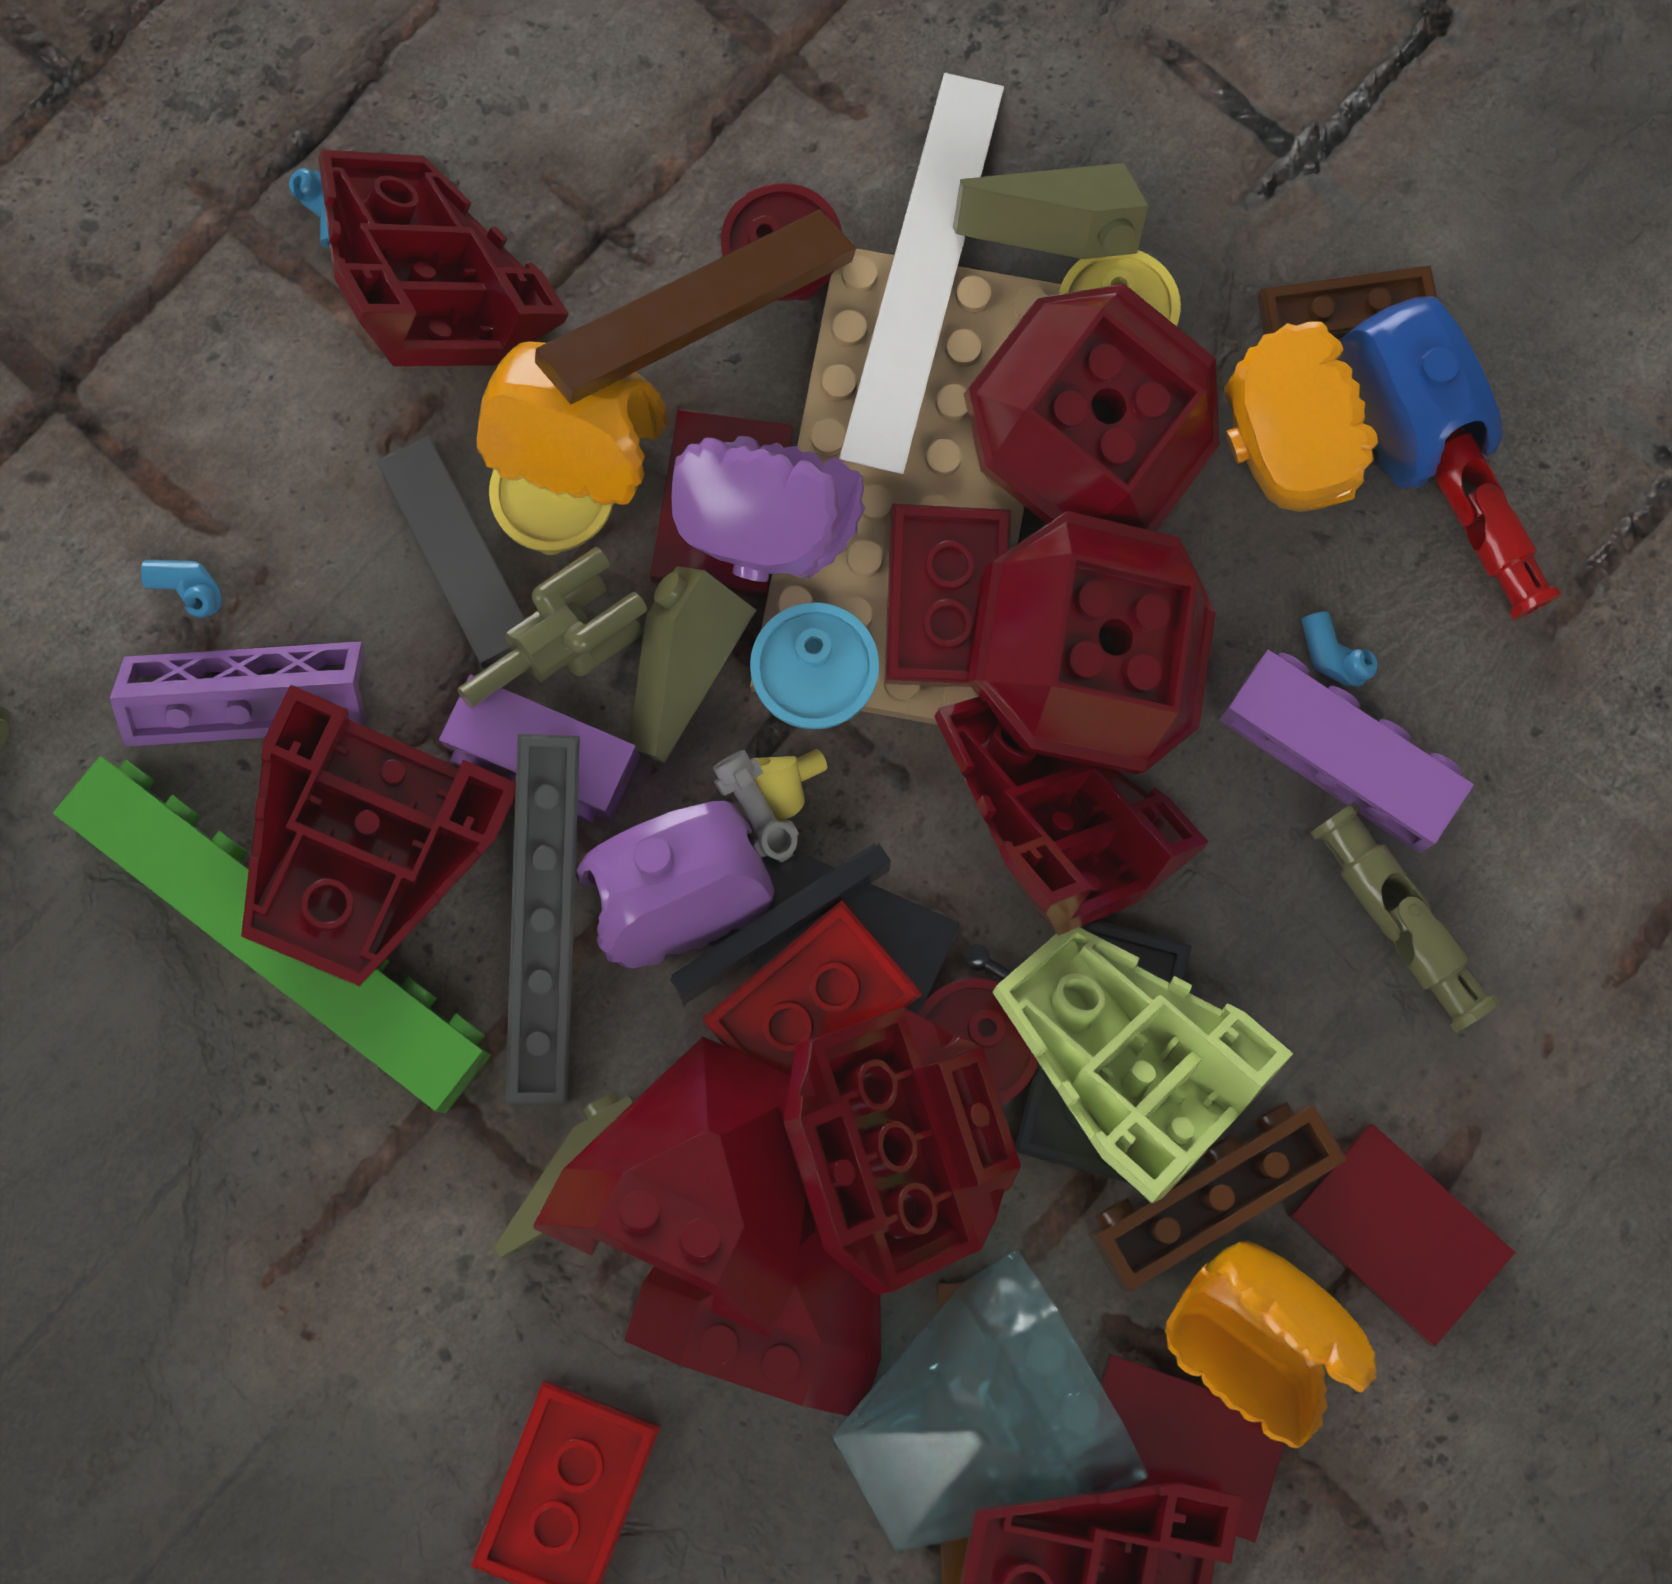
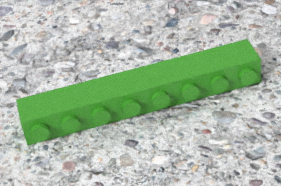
[53,756,492,1113]

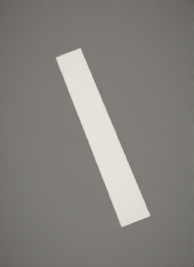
[839,73,1004,474]

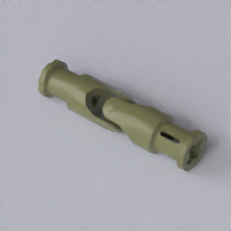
[1310,802,1501,1033]

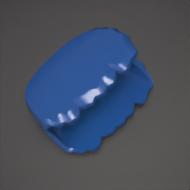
[1337,296,1503,489]

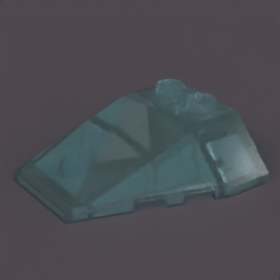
[832,1250,1149,1552]

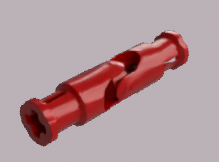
[1433,427,1561,620]

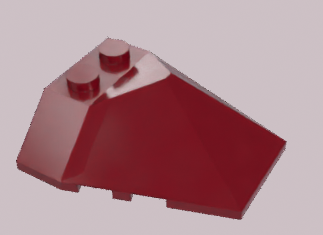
[318,149,569,367]
[241,684,516,987]
[934,697,1209,936]
[533,1036,805,1338]
[624,1197,881,1420]
[960,1482,1243,1584]

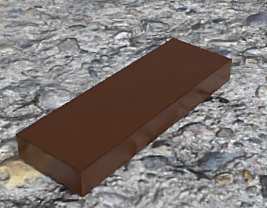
[1257,265,1437,340]

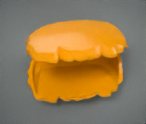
[1224,322,1378,512]
[477,341,669,505]
[1165,1241,1376,1448]

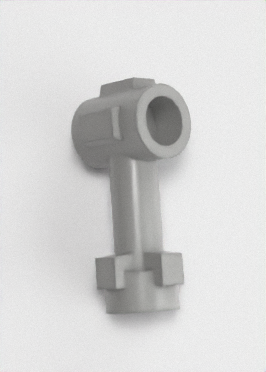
[713,750,799,863]

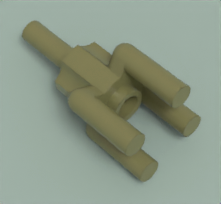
[457,547,647,709]

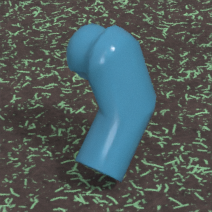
[141,560,222,618]

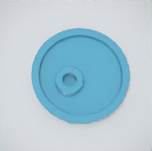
[750,603,879,729]

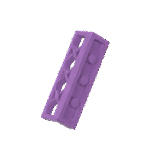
[110,641,366,747]

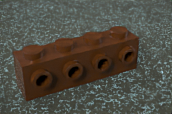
[1088,1102,1347,1292]

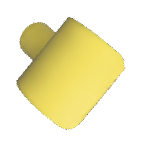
[754,749,827,821]

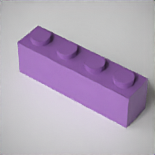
[1219,649,1474,853]

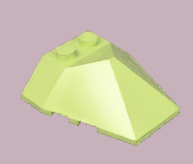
[993,927,1293,1203]

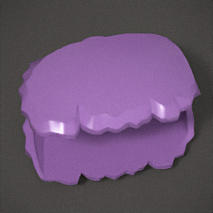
[671,436,865,582]
[575,801,775,969]

